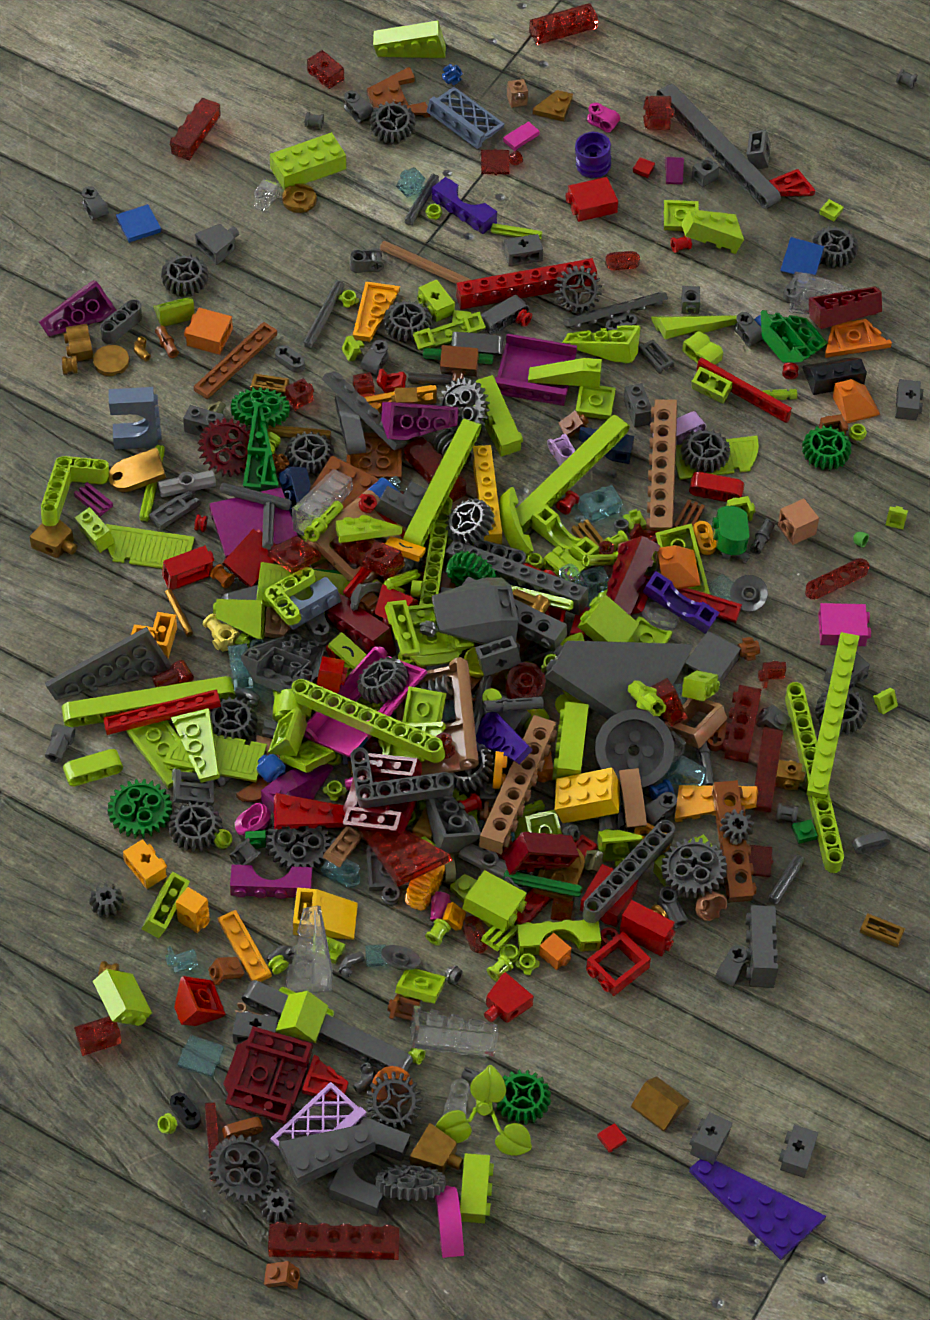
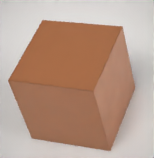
[778,498,819,545]

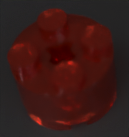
[643,96,674,130]
[505,662,546,699]

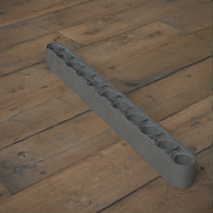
[656,83,781,209]

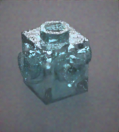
[396,167,426,198]

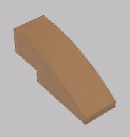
[619,768,647,829]

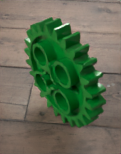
[231,387,290,429]
[107,779,172,839]

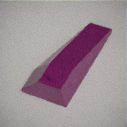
[381,402,458,440]

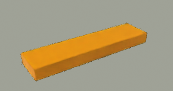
[218,910,272,982]

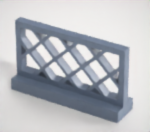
[427,87,505,149]

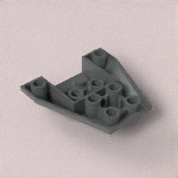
[432,577,518,645]
[240,634,325,692]

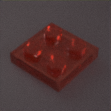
[267,535,321,574]

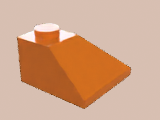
[833,379,880,423]
[657,545,700,589]

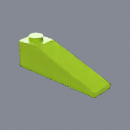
[562,325,640,364]
[655,523,710,595]

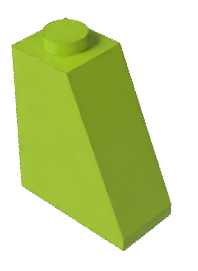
[213,599,265,639]

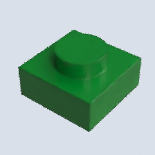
[792,819,818,844]
[245,831,266,849]

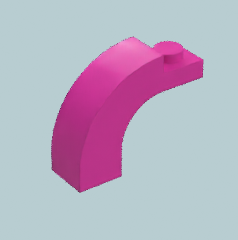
[434,1186,464,1258]

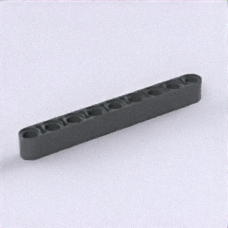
[241,980,413,1071]

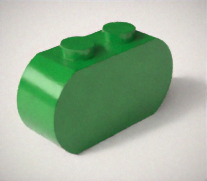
[712,506,750,555]

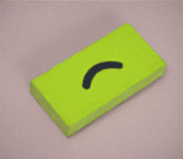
[328,632,367,670]

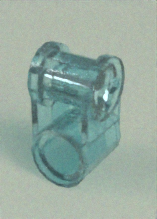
[321,859,360,888]

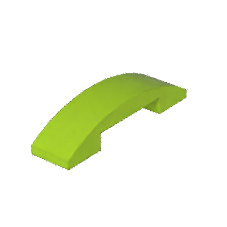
[413,311,486,350]
[499,487,534,557]

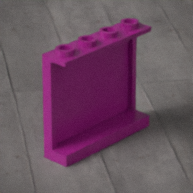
[495,334,577,406]
[209,487,299,559]

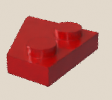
[769,169,815,196]
[302,1055,349,1101]

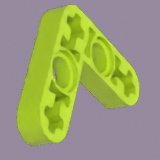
[265,567,316,625]

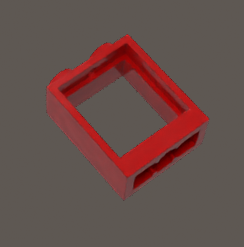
[162,545,214,590]
[586,931,651,996]

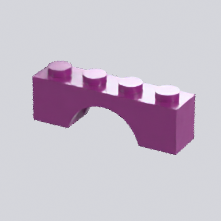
[230,864,313,899]

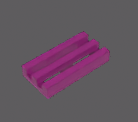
[74,482,113,517]

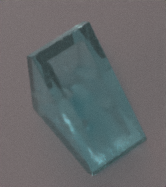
[664,755,706,786]

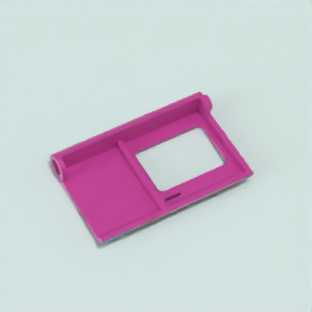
[304,647,427,758]

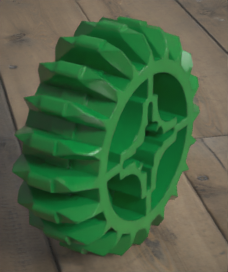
[802,425,852,471]
[446,551,497,587]
[496,1069,551,1125]

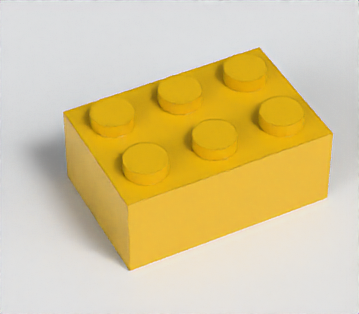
[555,768,620,824]

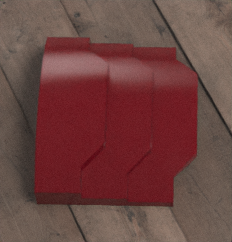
[343,753,422,835]
[223,1026,313,1124]

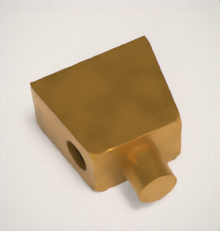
[29,519,77,558]
[410,1123,464,1174]

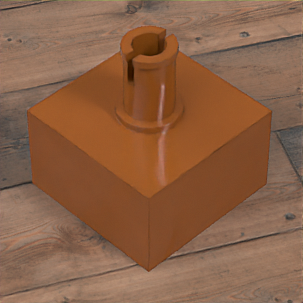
[440,345,479,381]

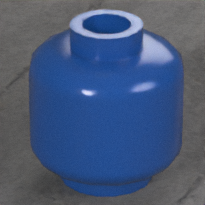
[257,754,286,783]

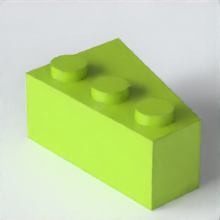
[681,209,744,254]

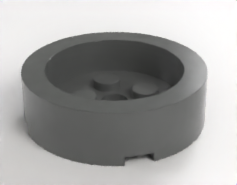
[594,709,674,789]

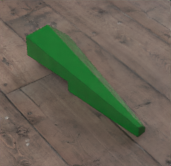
[243,402,279,492]

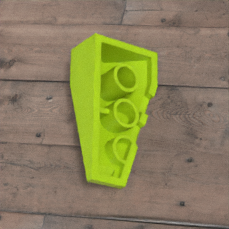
[528,358,602,387]

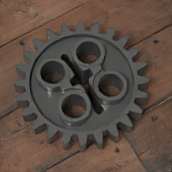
[437,378,490,435]
[266,823,331,872]
[661,837,727,898]
[208,1135,276,1204]
[376,1165,446,1201]

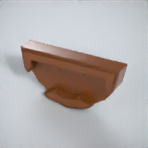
[236,777,270,803]

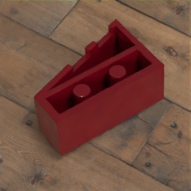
[503,832,579,875]

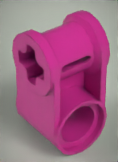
[587,103,620,132]

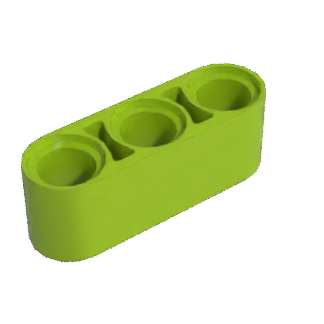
[63,749,123,787]

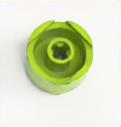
[272,689,312,722]

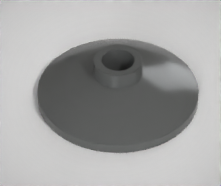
[730,575,768,612]
[381,945,421,970]

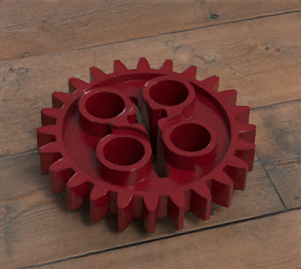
[197,418,251,477]

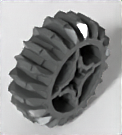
[370,100,416,145]
[812,226,858,268]
[161,254,209,297]
[555,265,602,313]
[384,299,432,343]
[681,428,730,473]
[285,431,335,476]
[445,498,495,546]
[357,656,409,704]
[815,687,868,736]
[210,696,258,741]
[447,741,495,793]
[169,801,223,852]
[366,1072,423,1129]

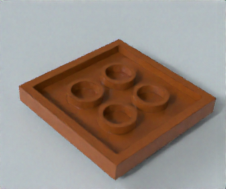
[347,433,402,481]
[307,456,379,513]

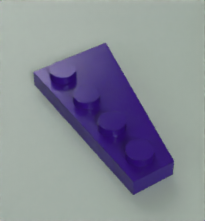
[476,712,533,764]

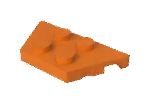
[825,319,892,358]

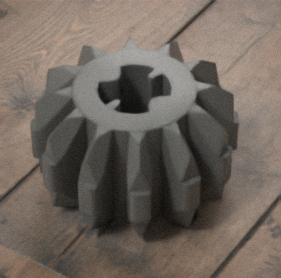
[720,809,754,844]
[89,883,124,918]
[260,1188,297,1226]

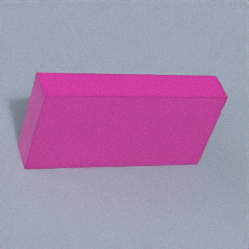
[503,121,540,151]

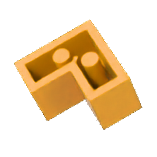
[131,612,177,659]

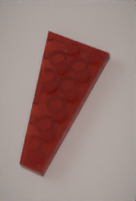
[356,827,452,887]

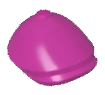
[235,803,271,836]

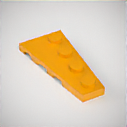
[353,281,400,342]
[675,785,758,822]

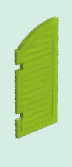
[675,436,759,480]
[106,524,195,569]
[256,562,350,615]
[163,734,267,782]

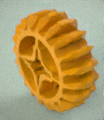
[405,857,445,911]

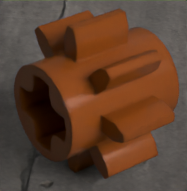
[272,453,289,474]
[738,637,760,661]

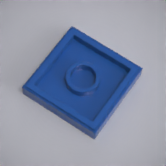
[116,204,161,243]
[780,237,824,280]

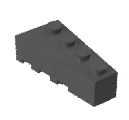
[745,905,778,988]

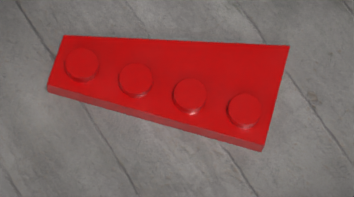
[274,793,350,829]

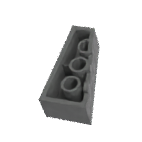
[279,1123,375,1187]

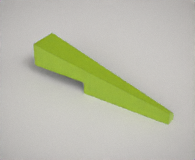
[651,315,737,340]

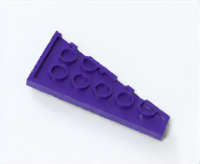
[689,1159,826,1260]

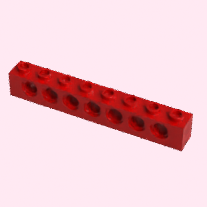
[456,258,597,310]

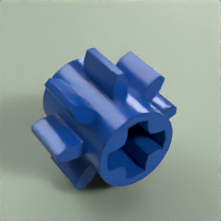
[442,64,463,85]

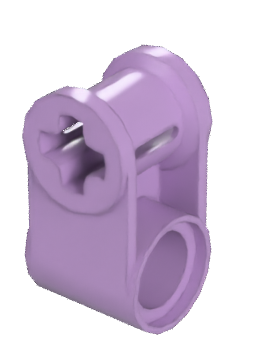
[547,434,575,466]

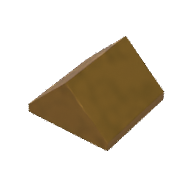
[631,1076,690,1132]

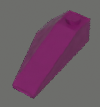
[38,280,116,336]
[261,763,333,814]

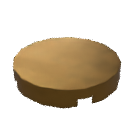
[282,183,317,213]
[93,345,129,376]

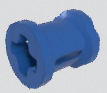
[648,779,674,801]

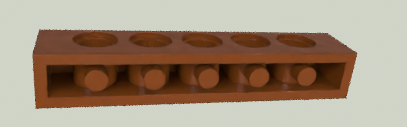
[712,780,756,903]

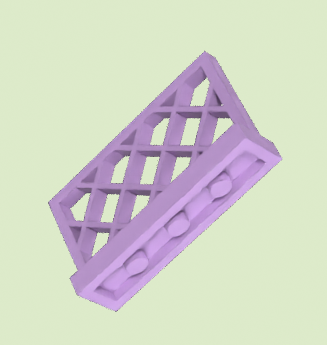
[270,1082,367,1148]

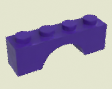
[432,177,497,234]
[642,571,720,634]

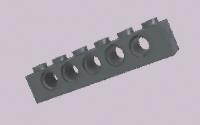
[462,577,567,652]

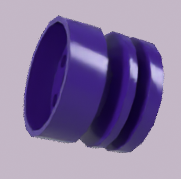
[575,132,611,178]

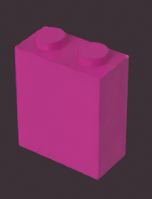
[818,603,871,646]

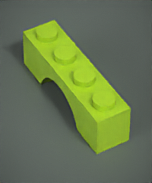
[531,504,600,570]
[517,919,601,956]

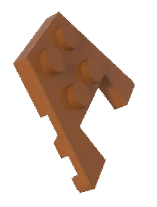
[367,67,430,118]

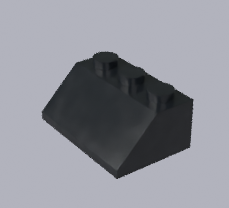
[802,357,867,395]

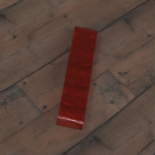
[751,727,783,813]

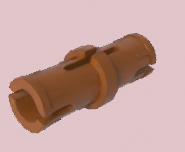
[155,326,179,358]

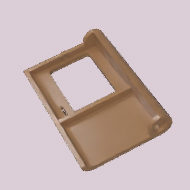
[396,657,479,775]

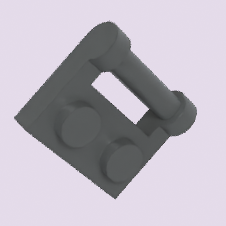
[172,769,214,806]

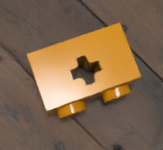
[123,839,167,889]
[176,887,210,933]

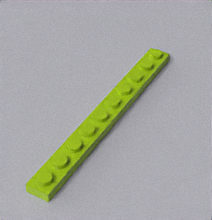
[806,632,859,799]

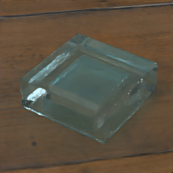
[365,944,387,967]

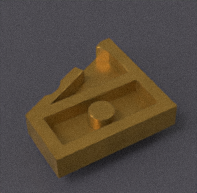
[533,90,573,122]

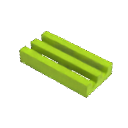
[481,924,518,952]

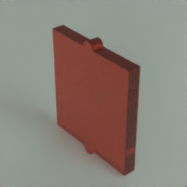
[481,149,510,175]
[734,845,773,877]

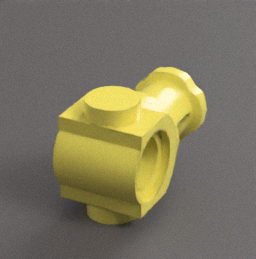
[203,613,240,652]

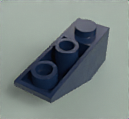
[579,427,634,464]
[278,467,311,524]

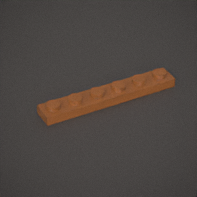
[194,322,277,400]

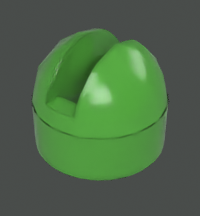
[853,532,869,548]

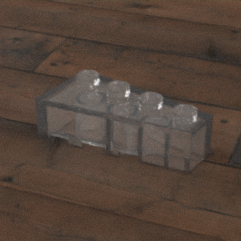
[292,469,353,536]
[410,1005,498,1057]

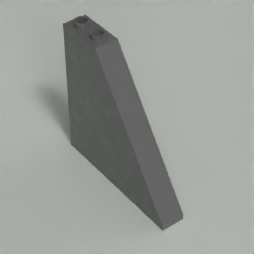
[545,641,693,719]

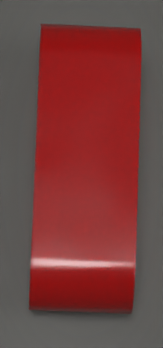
[689,472,745,502]

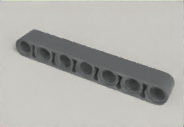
[582,820,675,923]

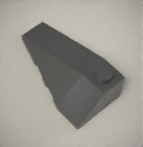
[421,782,481,854]

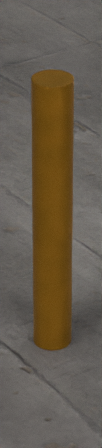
[165,589,193,637]

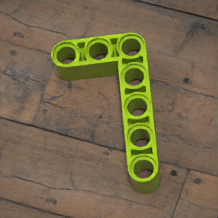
[41,456,109,526]

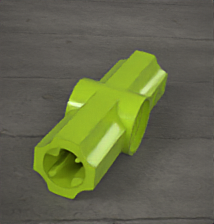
[628,680,666,716]

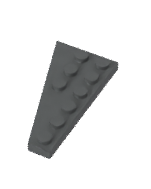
[45,627,174,700]

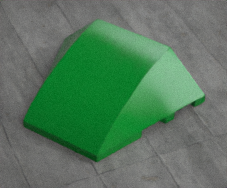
[761,310,828,362]

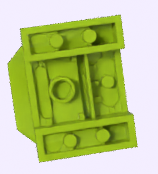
[385,600,474,666]

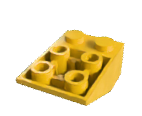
[293,888,358,940]

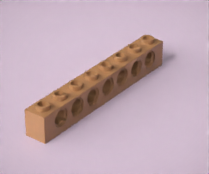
[646,400,678,536]
[479,715,558,854]

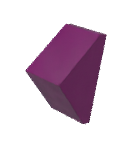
[665,157,684,185]

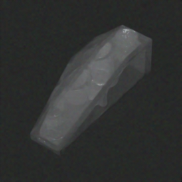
[789,272,854,315]
[286,905,333,993]

